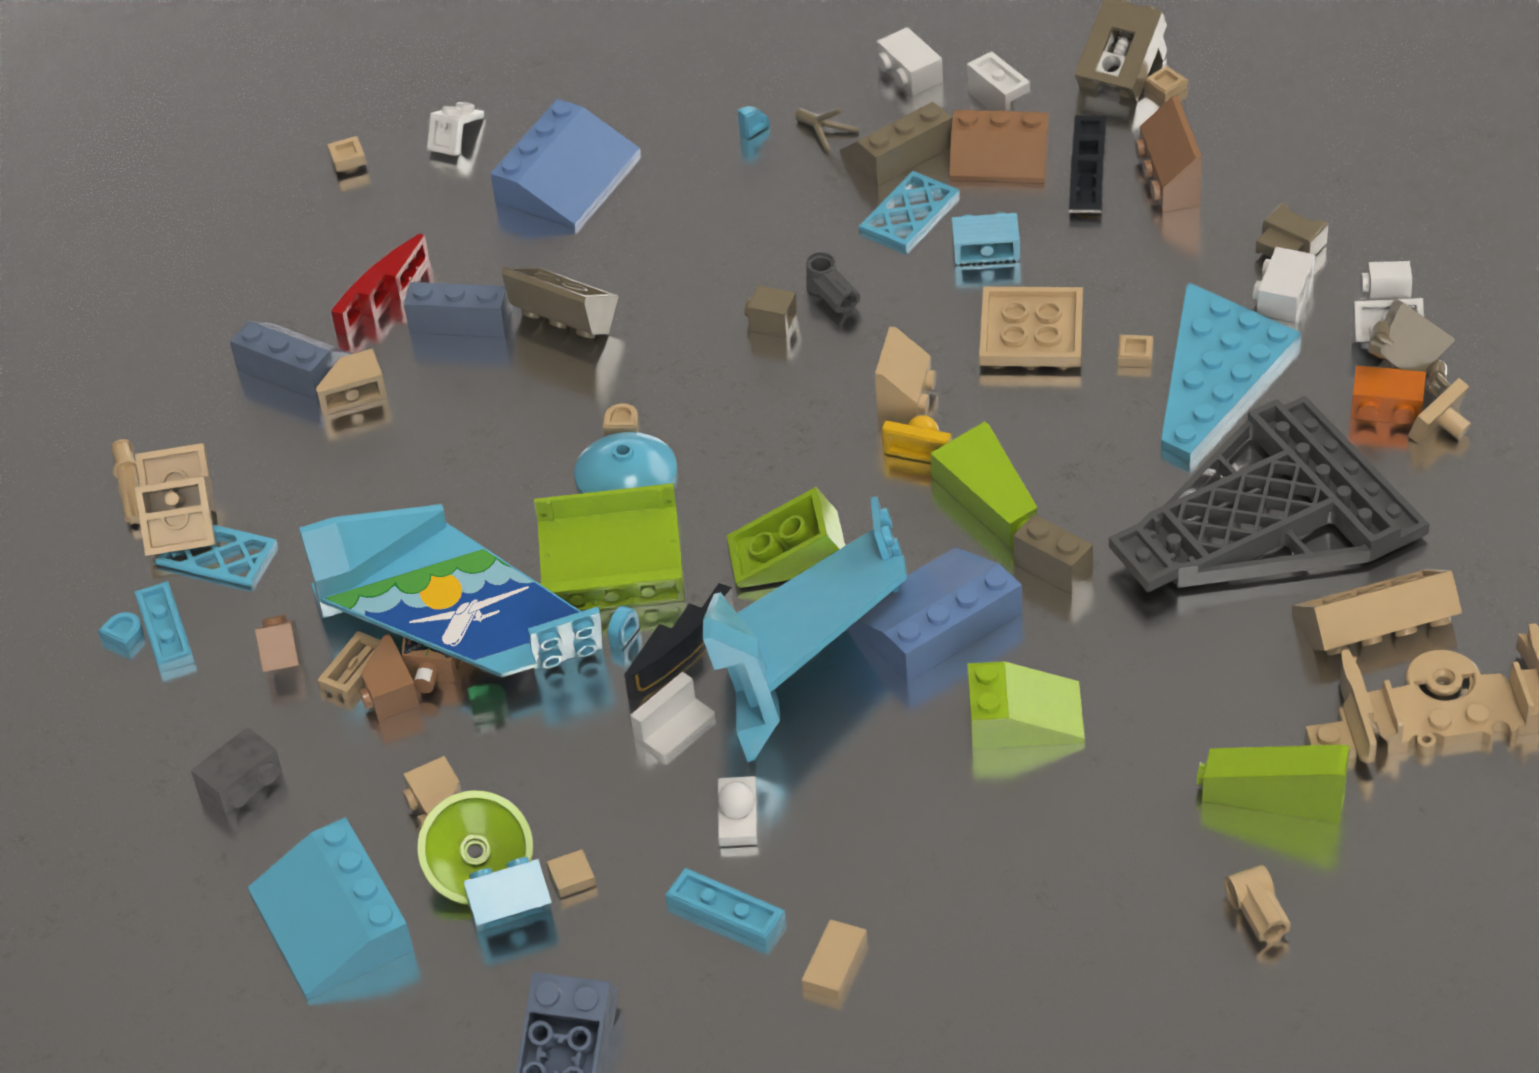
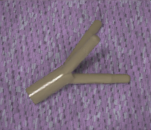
[795,108,860,152]

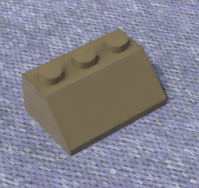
[840,102,952,186]
[501,267,619,339]

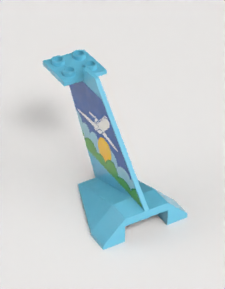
[299,504,603,677]

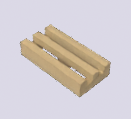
[317,631,381,701]

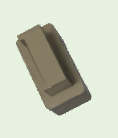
[1255,203,1328,257]

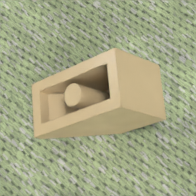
[316,348,387,416]

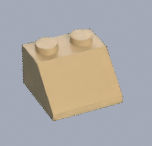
[875,327,936,424]

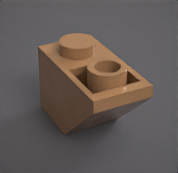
[255,614,301,672]

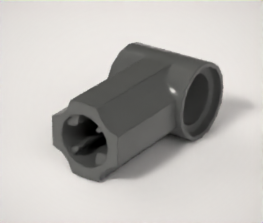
[806,252,860,315]

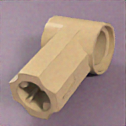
[1224,865,1290,944]

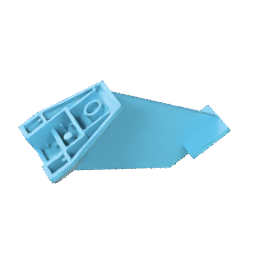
[703,496,908,762]

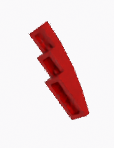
[331,234,429,337]

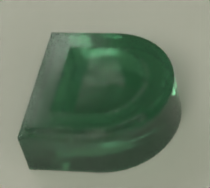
[467,684,508,723]

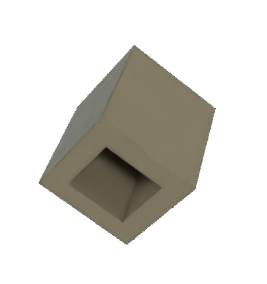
[744,285,798,338]

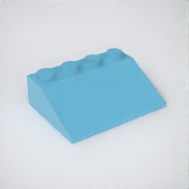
[247,817,414,1000]

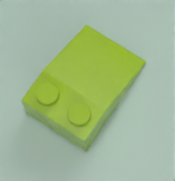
[726,487,845,588]
[967,661,1085,749]

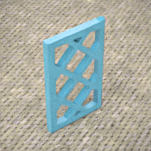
[858,171,959,250]
[155,525,277,587]

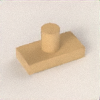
[1408,378,1471,444]

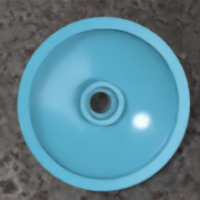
[574,432,677,494]

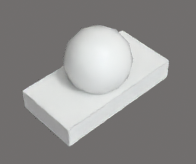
[717,776,757,846]

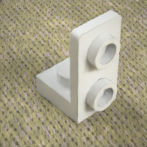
[427,102,484,156]

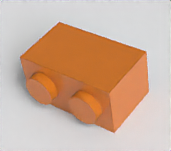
[1351,365,1426,425]

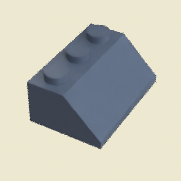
[404,282,514,338]
[230,321,353,400]

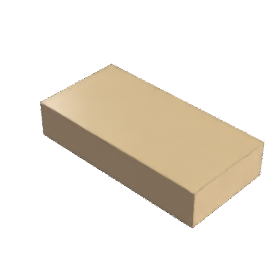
[801,919,867,1000]

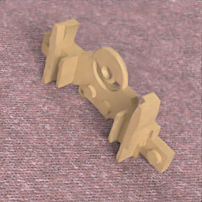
[1305,624,1539,763]

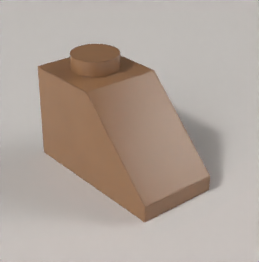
[359,634,419,722]

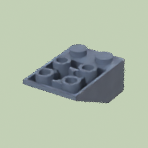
[516,972,619,1073]

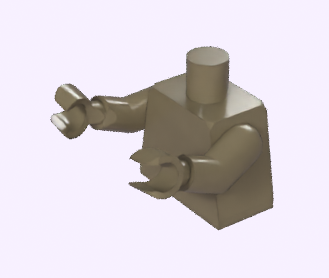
[1368,299,1455,399]

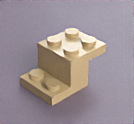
[134,443,216,556]

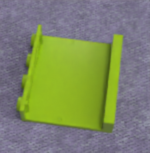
[534,483,685,611]

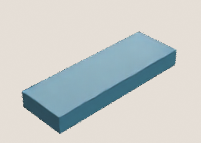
[134,581,195,673]
[665,868,786,946]

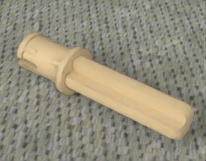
[111,439,140,525]

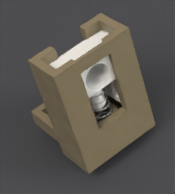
[1074,0,1167,102]

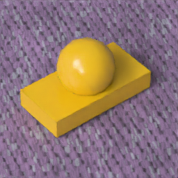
[882,415,952,462]

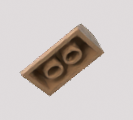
[1135,96,1202,212]
[949,109,1049,183]

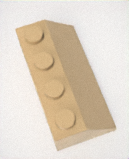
[1291,569,1462,655]

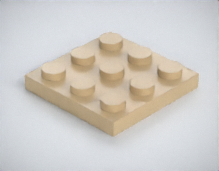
[979,287,1083,367]

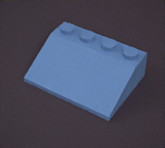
[490,99,640,229]
[850,547,1022,683]

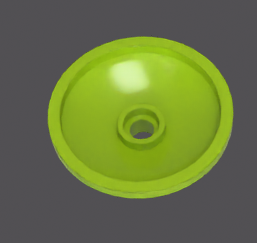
[418,790,533,905]

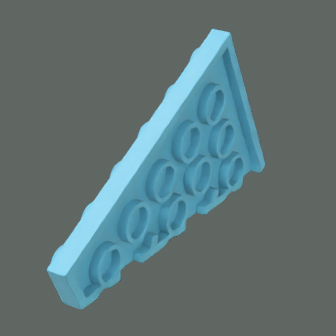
[1161,283,1301,463]

